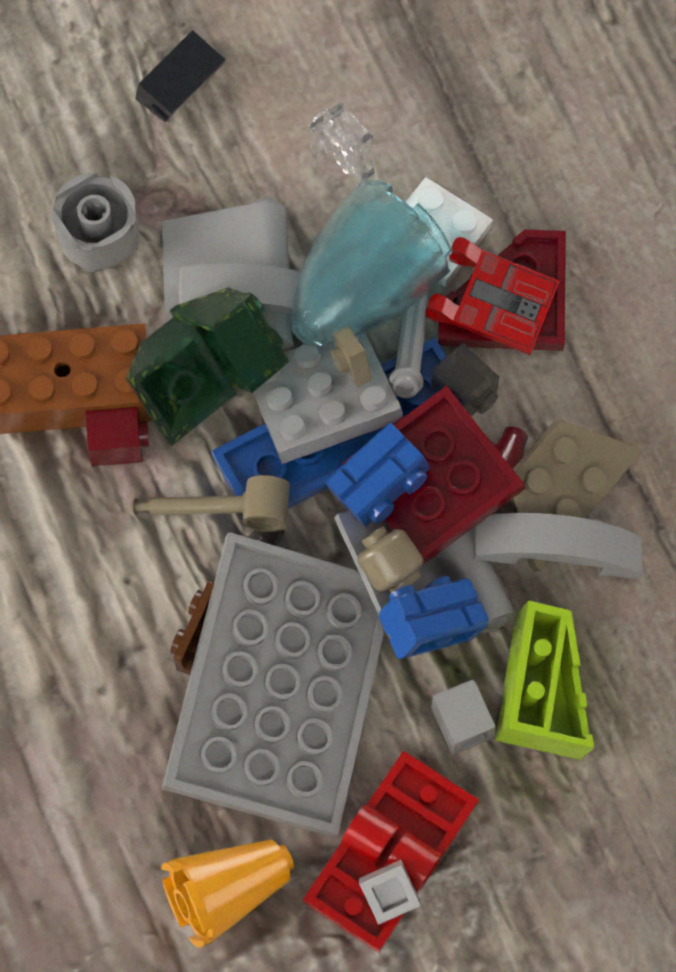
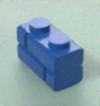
[325,422,430,528]
[379,576,489,659]

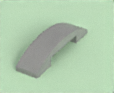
[179,263,342,327]
[473,513,643,580]

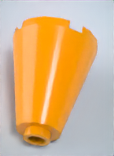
[161,839,294,948]

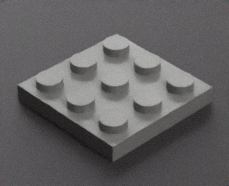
[243,324,403,464]

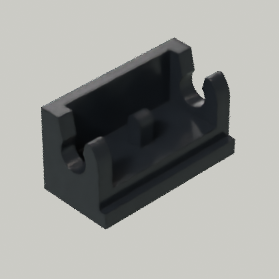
[135,30,226,122]

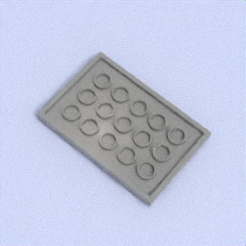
[161,532,385,837]

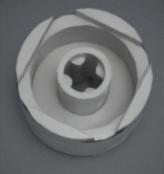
[52,173,139,272]

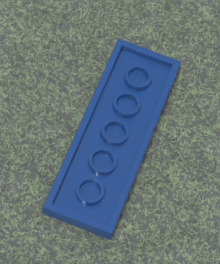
[212,337,477,509]

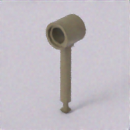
[130,475,290,532]

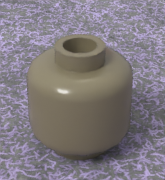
[357,526,423,593]

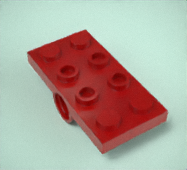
[303,751,479,953]

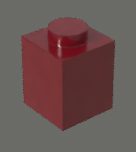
[85,407,150,467]

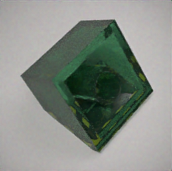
[170,287,289,393]
[125,317,237,446]

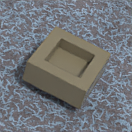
[331,325,372,387]

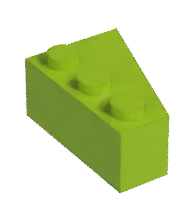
[495,600,594,760]

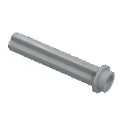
[389,289,428,398]

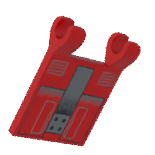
[425,237,560,355]

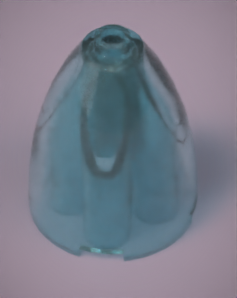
[291,180,452,346]

